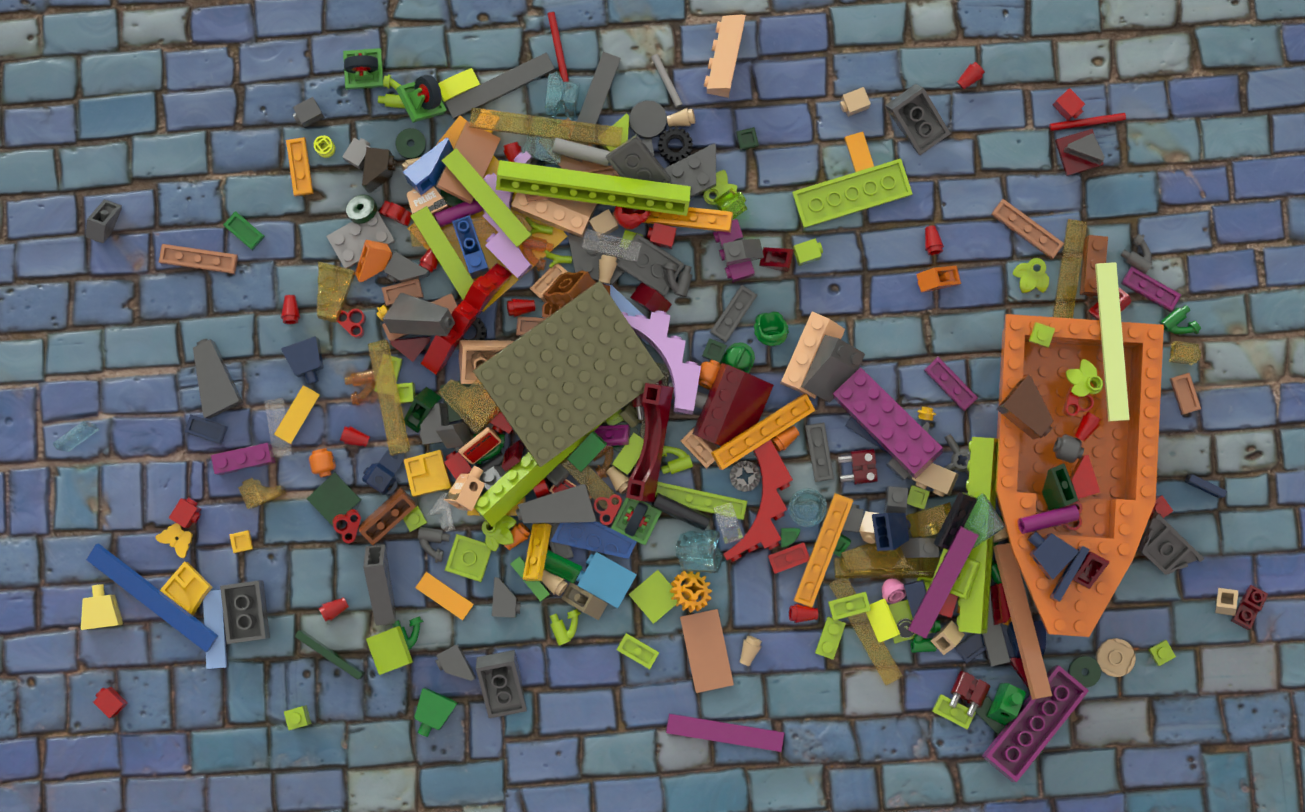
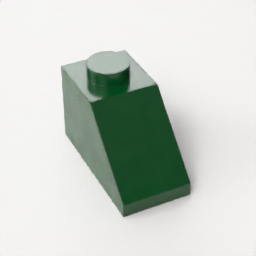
[402,386,442,433]
[1042,463,1079,511]

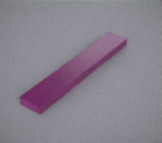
[908,526,979,638]
[666,713,784,752]

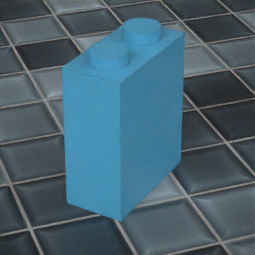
[576,552,637,608]

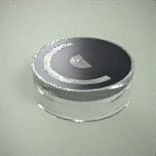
[896,618,914,638]

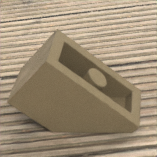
[561,582,608,620]

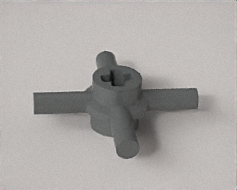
[944,434,971,477]

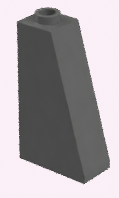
[383,293,455,336]
[193,339,243,419]
[516,484,597,523]
[363,544,396,626]

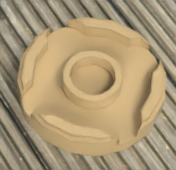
[1096,638,1136,677]

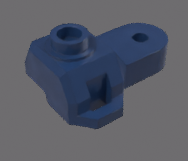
[362,446,405,495]

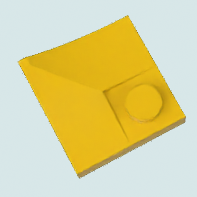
[404,450,452,497]
[160,561,213,616]

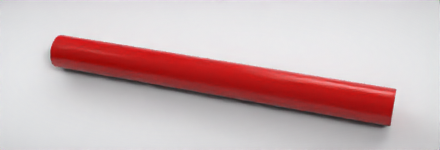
[547,12,570,86]
[1049,113,1126,131]

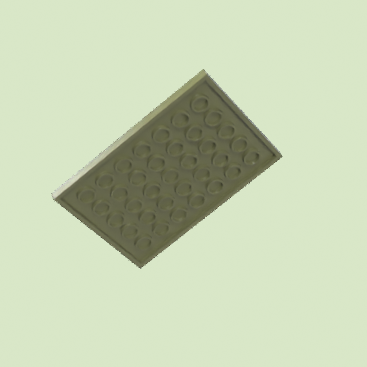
[473,281,665,467]

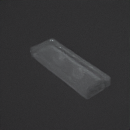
[581,229,642,263]
[264,398,294,458]

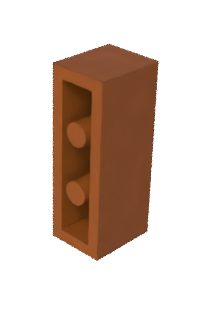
[1080,235,1108,297]
[358,488,416,545]

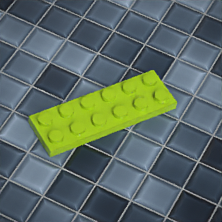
[792,158,913,229]

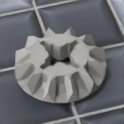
[730,461,760,492]

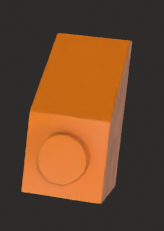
[355,240,392,282]
[916,266,961,292]

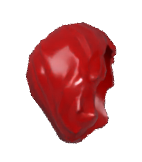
[614,206,651,229]

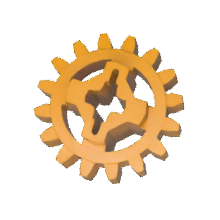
[670,570,712,613]

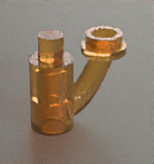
[522,236,554,272]
[344,369,377,406]
[593,446,613,479]

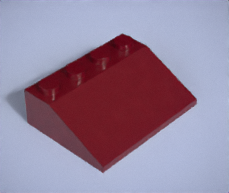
[692,363,774,446]

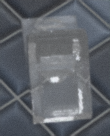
[427,492,455,532]
[713,502,744,545]

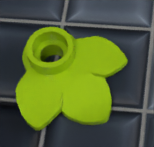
[703,170,737,205]
[1012,258,1049,293]
[1066,359,1103,397]
[482,515,517,552]

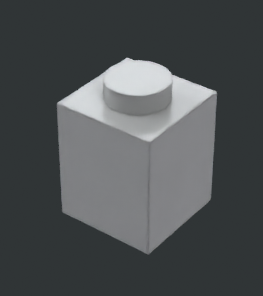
[342,138,371,170]

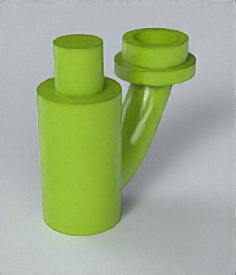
[378,74,406,109]
[661,446,693,475]
[550,609,581,646]

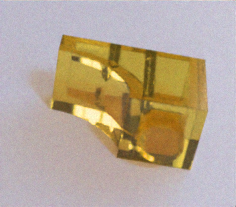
[238,478,286,509]

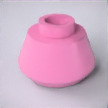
[882,578,906,604]

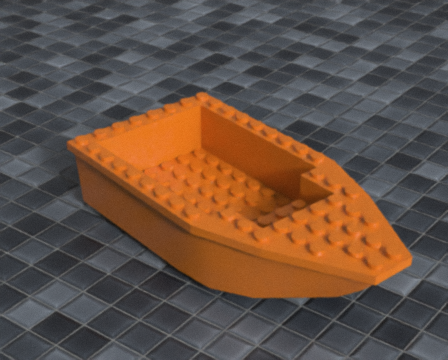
[996,314,1164,637]

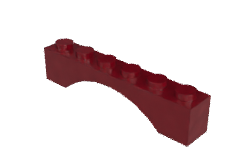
[626,383,674,502]

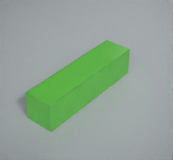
[510,556,550,602]

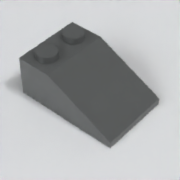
[885,84,951,155]
[801,335,865,403]
[476,650,527,718]

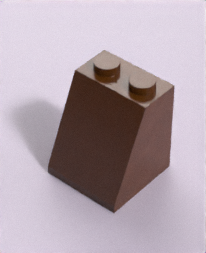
[996,375,1053,439]

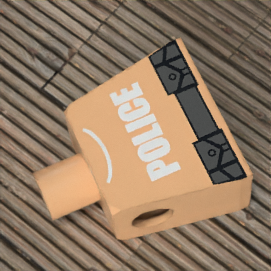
[406,186,449,218]
[444,466,485,511]

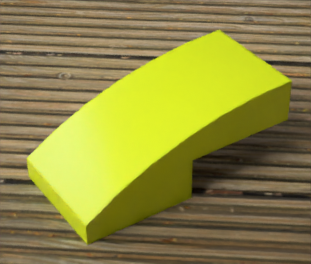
[438,68,480,102]

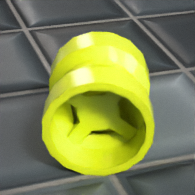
[314,135,335,158]

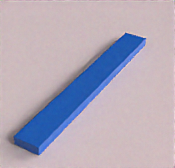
[86,544,218,652]

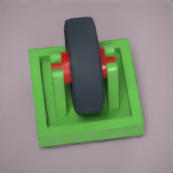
[343,48,384,90]
[396,75,447,123]
[611,498,662,545]

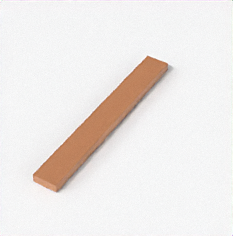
[993,543,1052,700]

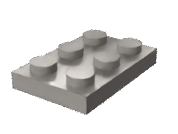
[326,210,395,270]

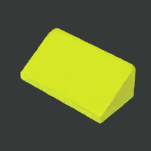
[866,599,900,643]

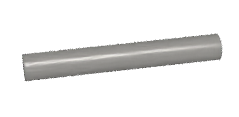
[651,54,682,107]

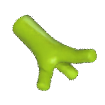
[525,217,553,235]
[544,250,572,268]

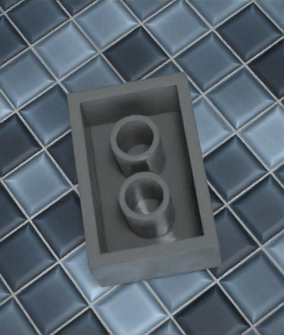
[220,581,270,644]

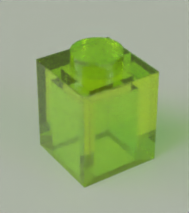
[714,188,747,219]

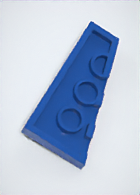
[551,521,637,559]

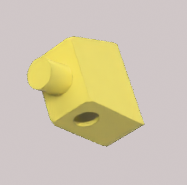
[81,584,123,630]

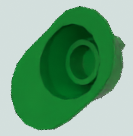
[720,342,755,374]

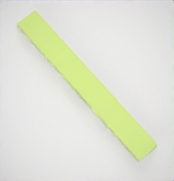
[1095,262,1130,422]

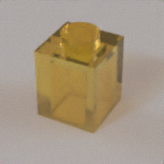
[1169,341,1201,365]

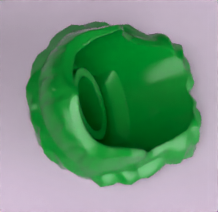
[754,312,789,346]

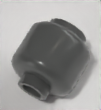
[1053,434,1084,463]

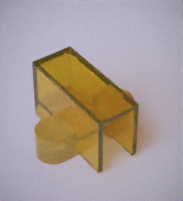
[906,502,952,538]

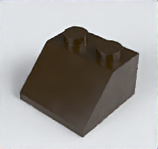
[362,147,397,193]

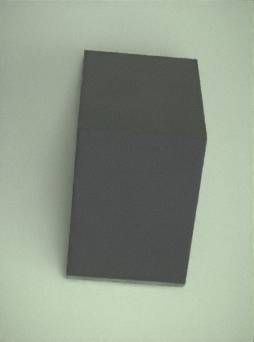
[1063,133,1105,165]

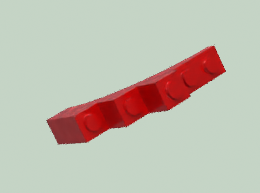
[421,263,512,375]
[723,439,793,562]

